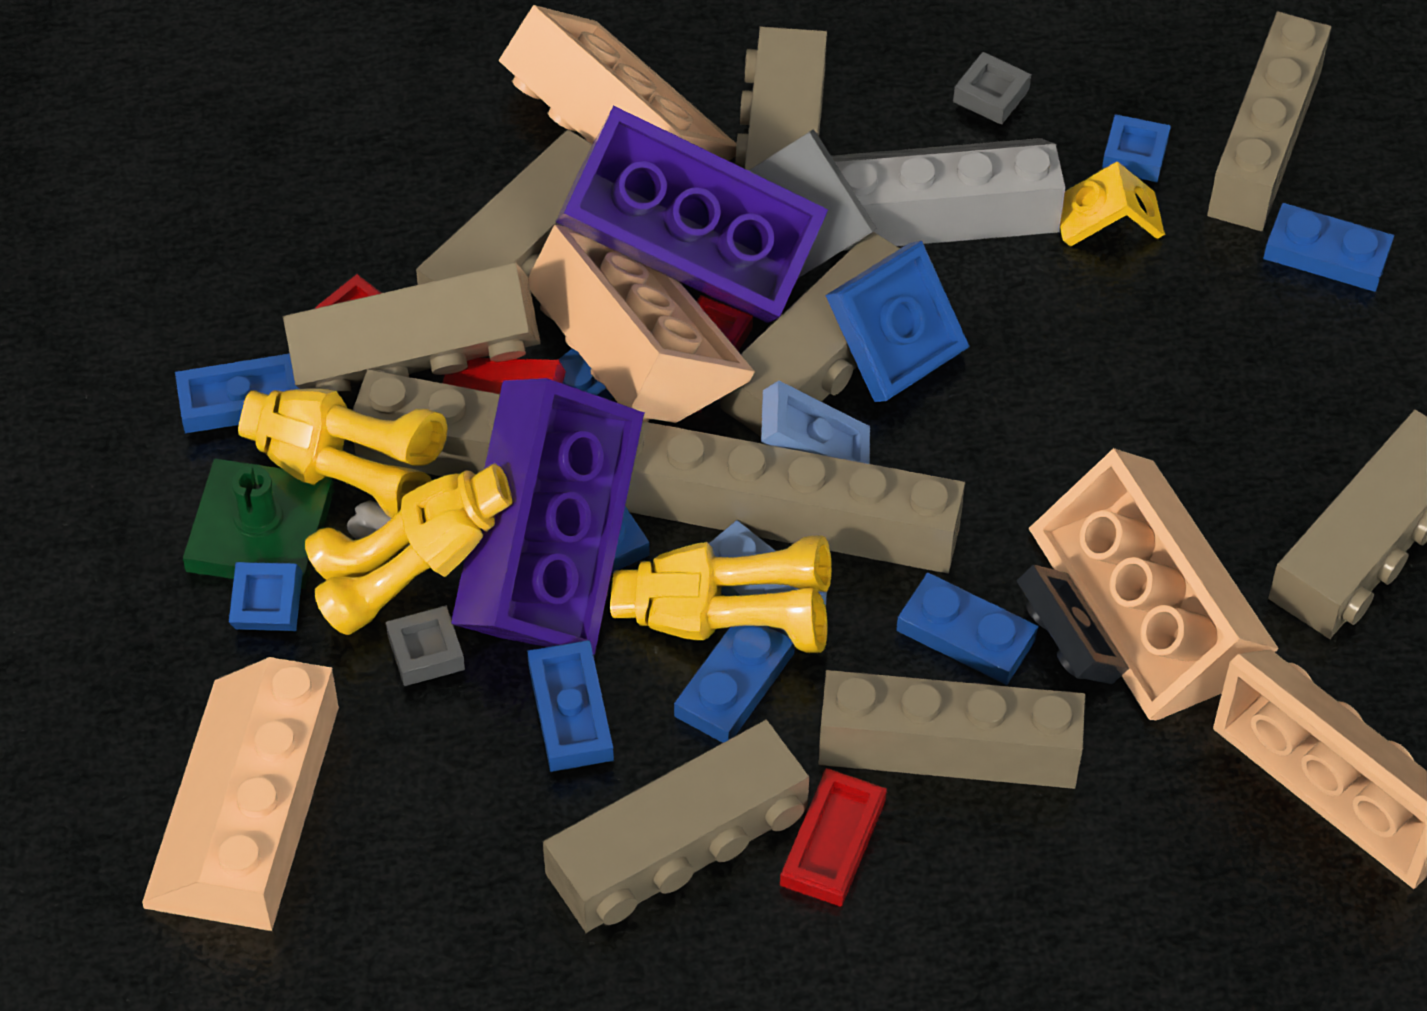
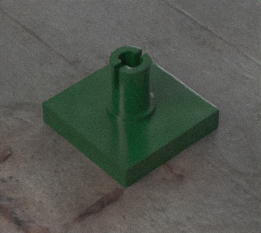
[183,459,335,589]

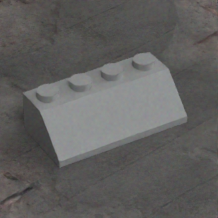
[831,138,1065,251]

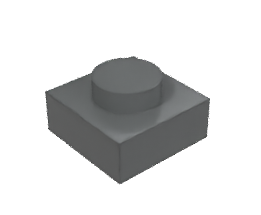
[953,52,1031,125]
[386,606,465,686]

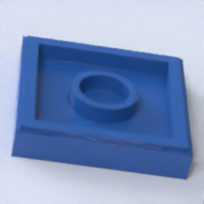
[825,241,970,402]

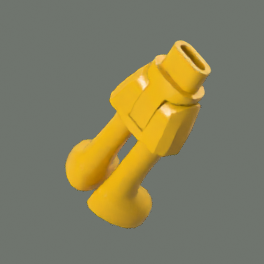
[238,389,448,518]
[305,463,513,635]
[610,536,831,653]

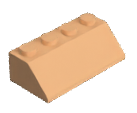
[499,5,737,161]
[528,224,755,423]
[1029,448,1279,721]
[1213,650,1427,889]
[142,657,339,931]

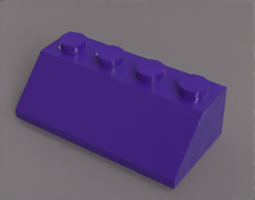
[555,105,828,323]
[451,378,645,655]

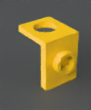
[1060,161,1165,246]

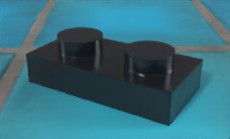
[1016,565,1129,684]

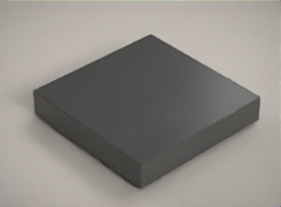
[748,129,877,279]

